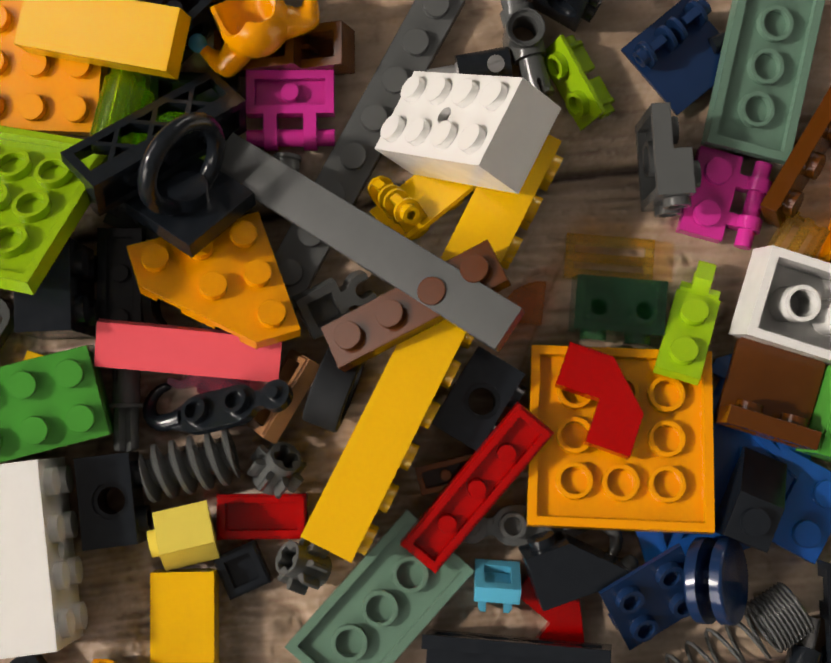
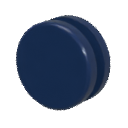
[683,537,748,626]

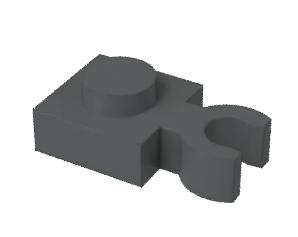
[292,270,377,340]

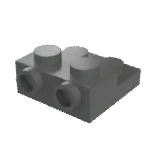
[635,102,701,218]

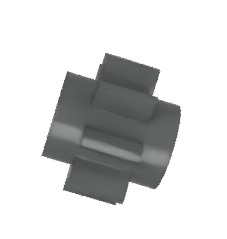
[247,441,307,499]
[275,538,332,595]

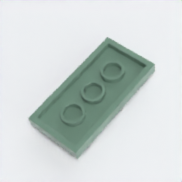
[701,0,825,165]
[285,509,474,663]

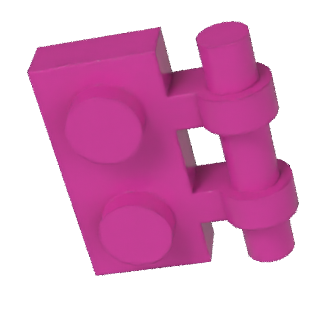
[246,70,336,151]
[676,146,773,250]

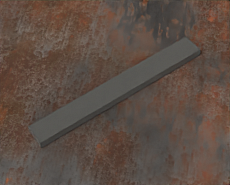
[220,132,525,353]

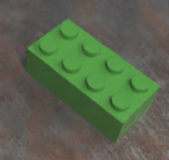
[0,345,113,463]

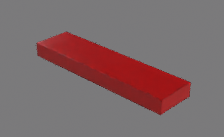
[400,401,554,574]

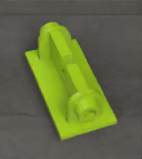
[544,34,615,131]

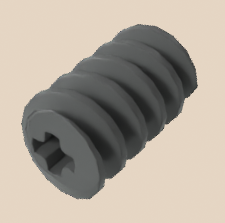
[138,429,241,503]

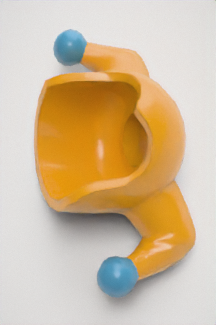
[188,0,320,78]

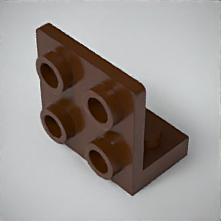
[713,337,826,450]

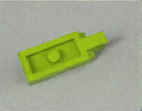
[653,260,721,385]

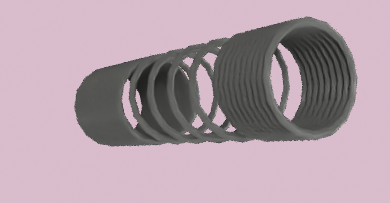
[665,582,815,663]

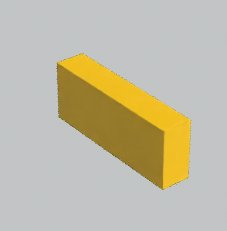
[14,0,191,80]
[150,568,220,663]

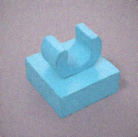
[473,558,522,613]

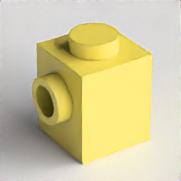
[147,500,220,571]

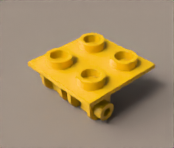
[368,175,476,241]

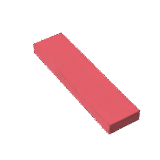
[94,318,282,382]

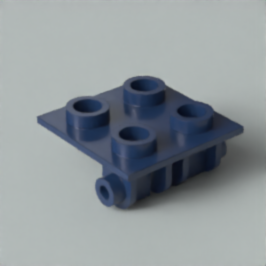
[621,0,721,116]
[598,543,690,650]

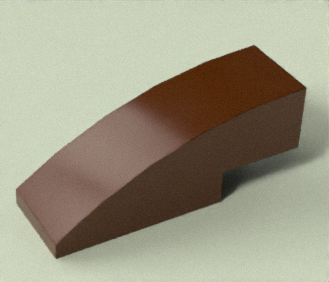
[213,20,355,77]

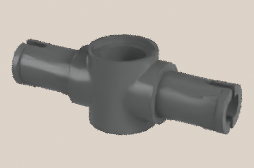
[500,0,555,97]

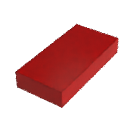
[217,493,308,540]

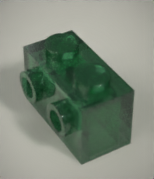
[568,274,668,346]

